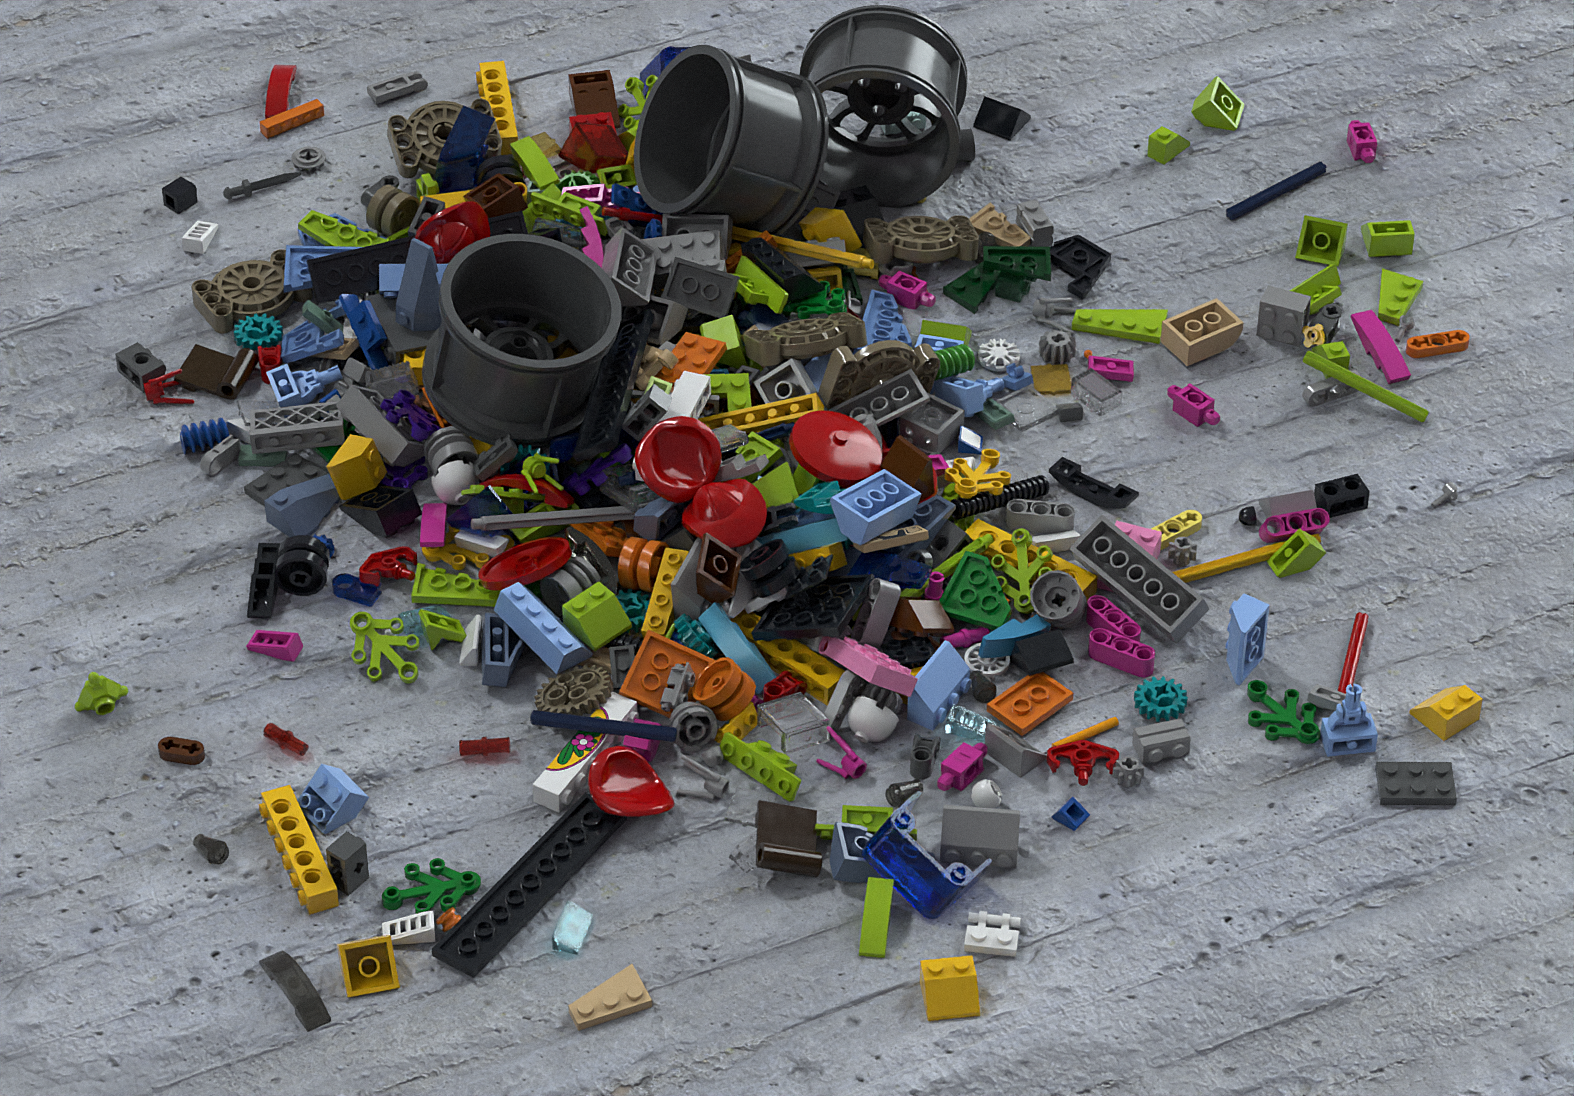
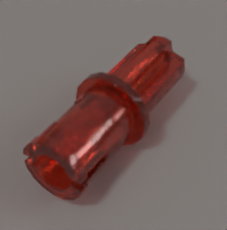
[263,723,309,756]

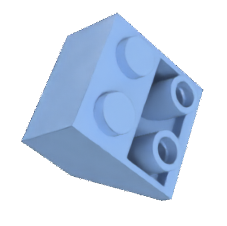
[297,764,369,834]

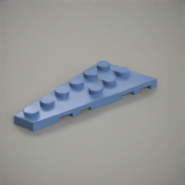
[284,245,362,293]
[853,289,914,355]

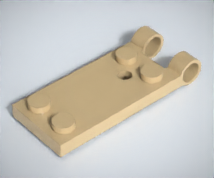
[634,344,679,391]

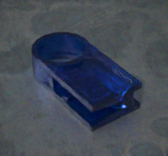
[332,573,382,607]

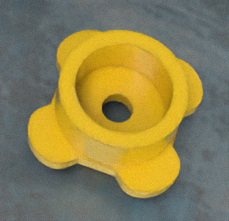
[1302,324,1325,348]

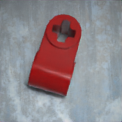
[258,344,282,384]
[763,670,807,714]

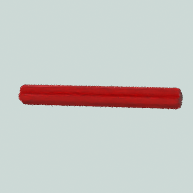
[1337,612,1369,694]

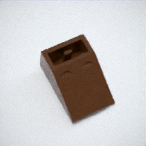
[568,70,621,128]

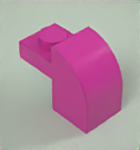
[623,718,663,762]

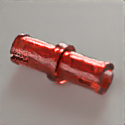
[459,736,511,756]

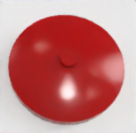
[789,410,882,486]
[478,537,572,590]

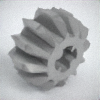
[1039,329,1077,365]
[860,683,903,714]

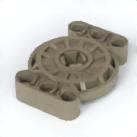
[387,98,502,179]
[863,215,979,264]
[191,249,313,333]
[743,312,867,366]
[818,340,940,411]

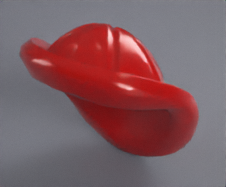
[415,201,490,264]
[635,416,721,503]
[682,479,767,548]
[588,746,675,817]

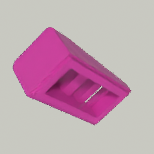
[246,630,303,662]

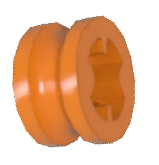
[436,907,462,932]

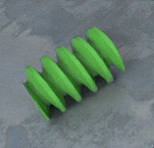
[934,344,975,381]

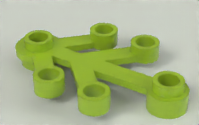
[618,75,658,130]
[991,528,1053,614]
[350,611,420,683]

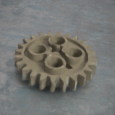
[534,665,614,716]

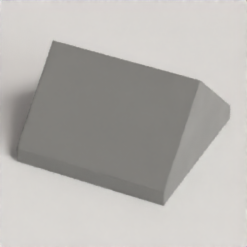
[1259,490,1319,533]
[985,723,1047,778]

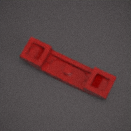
[265,65,297,119]
[478,474,575,508]

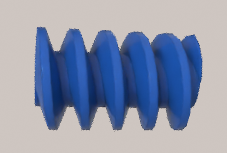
[180,417,230,454]

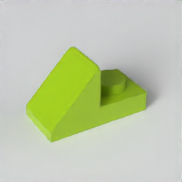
[418,609,467,650]

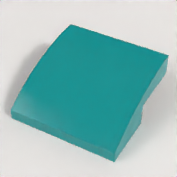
[793,481,845,514]

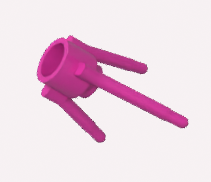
[816,726,867,779]

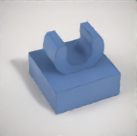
[1001,363,1034,391]

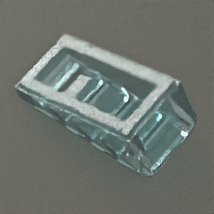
[398,604,452,637]
[946,704,1000,742]

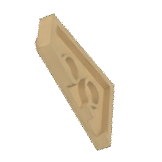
[969,202,1031,246]
[568,964,652,1031]

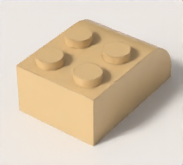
[1161,298,1244,366]

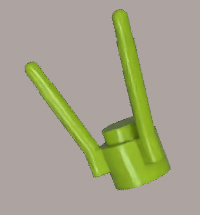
[521,453,564,494]

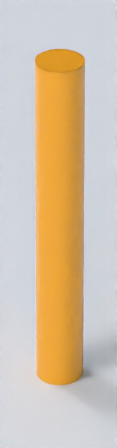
[1051,716,1119,747]

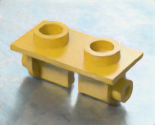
[715,702,760,743]

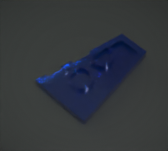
[846,550,932,589]

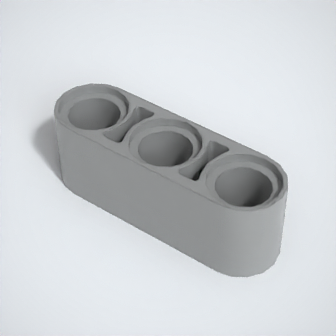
[1006,499,1075,534]
[851,578,901,649]

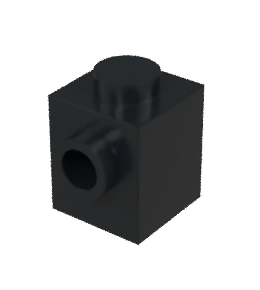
[162,177,198,214]

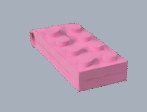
[818,636,918,697]

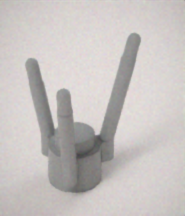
[1033,297,1076,335]
[677,755,730,801]

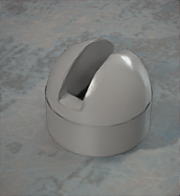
[702,746,724,767]

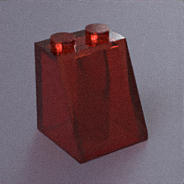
[558,122,628,173]

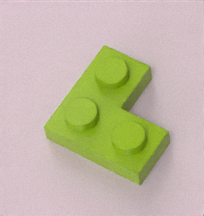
[415,173,439,202]
[702,373,752,412]

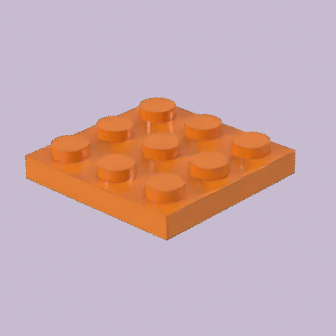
[618,629,715,718]

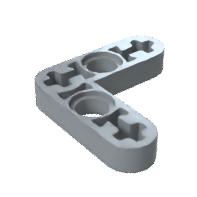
[817,670,870,741]

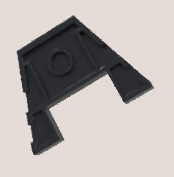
[1041,234,1111,300]

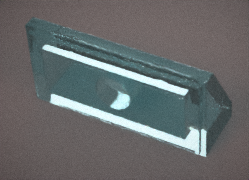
[552,900,593,955]

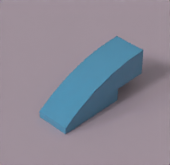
[978,614,1051,658]

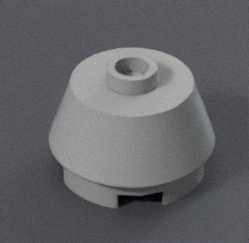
[669,702,717,751]

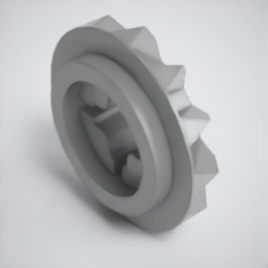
[291,147,326,172]

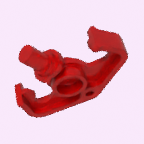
[359,546,417,586]
[1046,740,1119,786]

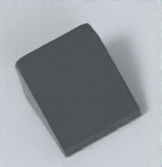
[1056,402,1083,422]

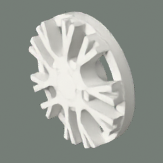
[978,339,1020,372]
[964,643,1010,680]

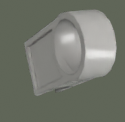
[200,435,241,476]

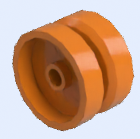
[618,537,669,593]
[692,657,756,721]

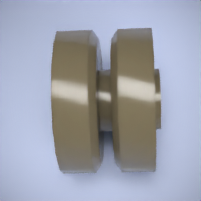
[366,185,420,237]

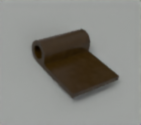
[174,344,259,400]
[755,800,822,878]

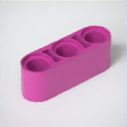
[1259,508,1330,543]
[1086,595,1141,642]
[1088,628,1155,678]

